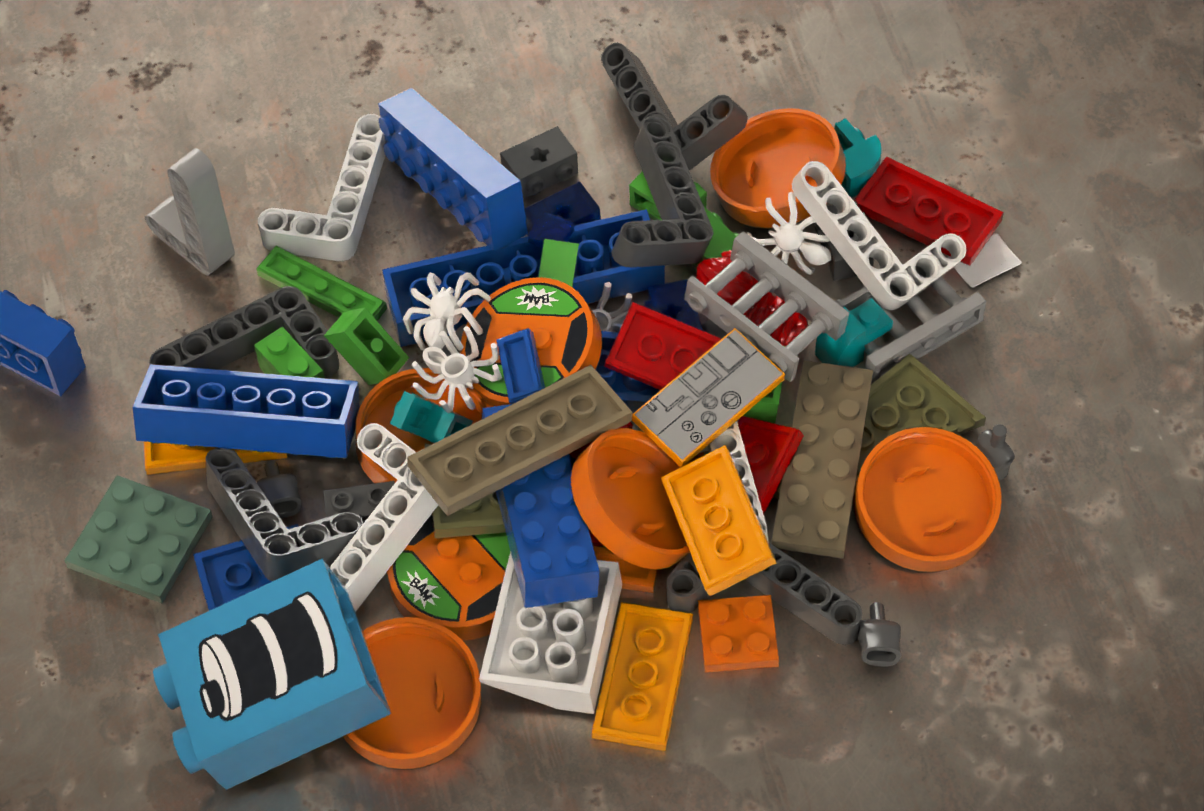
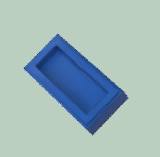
[496,328,545,404]

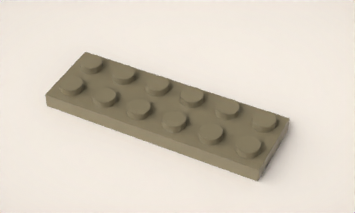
[771,360,873,559]
[407,365,632,516]

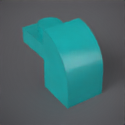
[835,118,882,198]
[815,298,893,367]
[390,391,473,443]

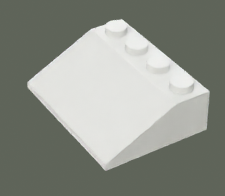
[479,551,622,714]

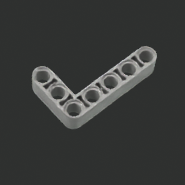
[145,148,235,276]

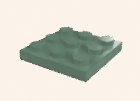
[65,475,213,604]

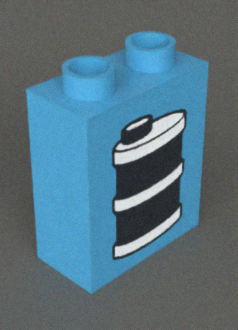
[153,559,391,790]

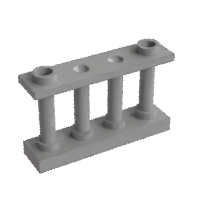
[684,231,850,382]
[835,252,986,384]

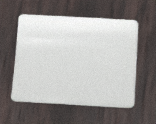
[948,233,1022,288]

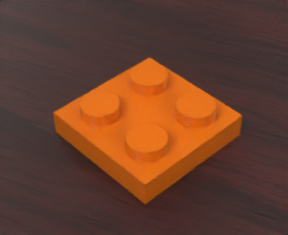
[698,595,779,672]

